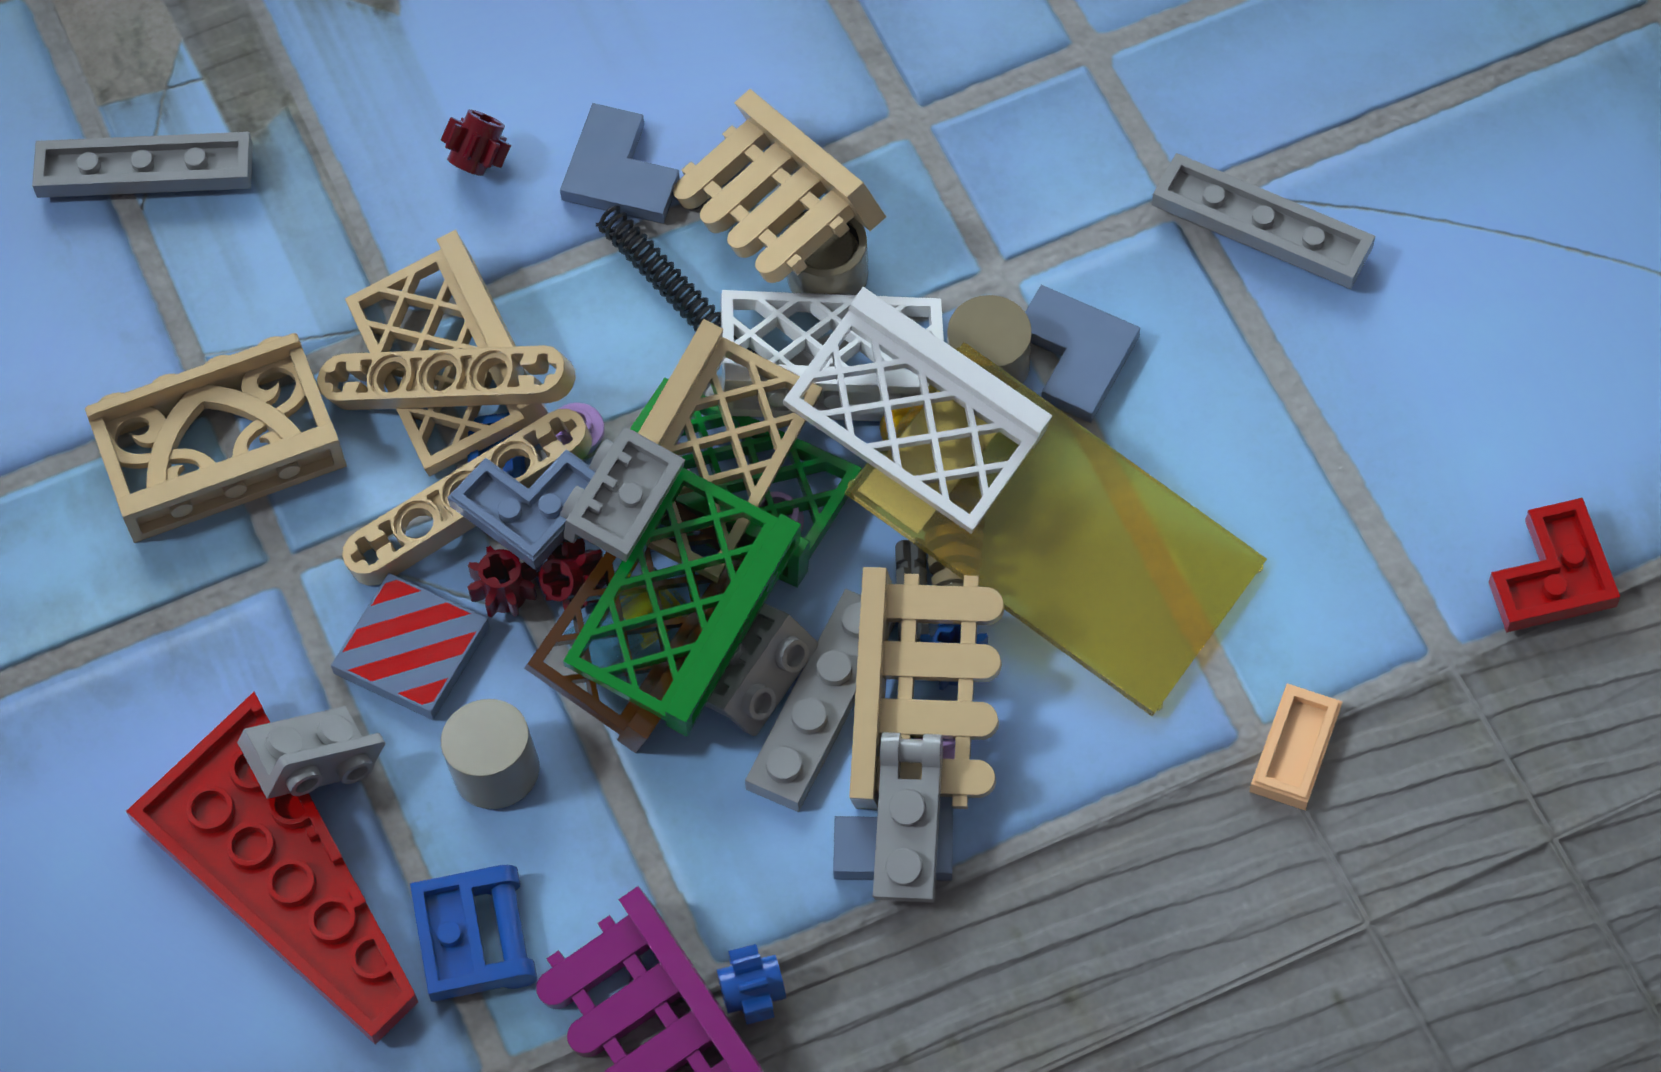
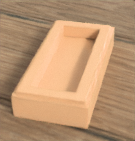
[1249,683,1343,811]

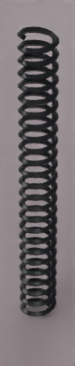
[596,205,760,356]

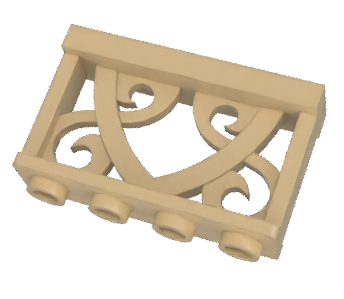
[85,333,347,543]

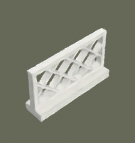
[783,287,1052,534]
[721,290,944,421]

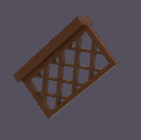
[524,500,744,753]

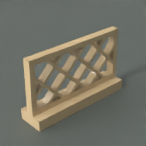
[345,229,549,477]
[638,319,823,583]

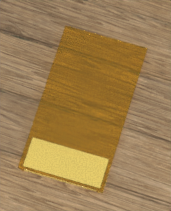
[845,342,1267,716]

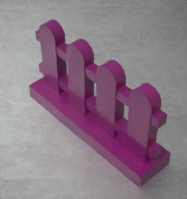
[536,886,764,1072]

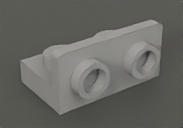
[560,426,685,562]
[705,603,818,736]
[237,706,386,799]

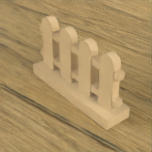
[673,89,886,283]
[849,567,1004,810]

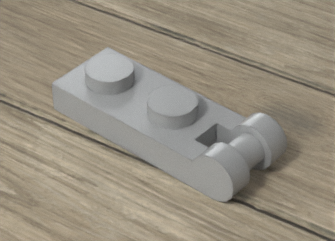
[873,732,943,903]

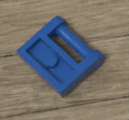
[410,865,537,1002]

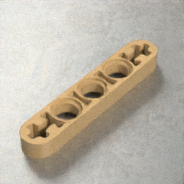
[317,345,576,410]
[342,409,592,586]

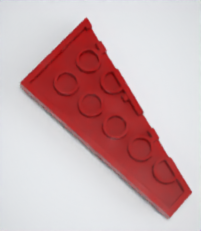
[126,691,418,1045]

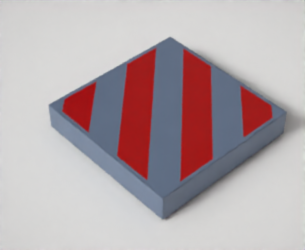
[331,573,490,720]

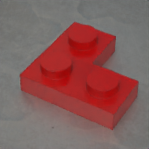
[1488,498,1620,633]

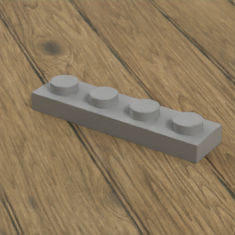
[32,132,253,198]
[1152,153,1375,289]
[745,589,896,812]

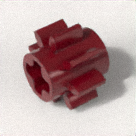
[441,109,511,176]
[537,538,606,611]
[467,546,537,618]

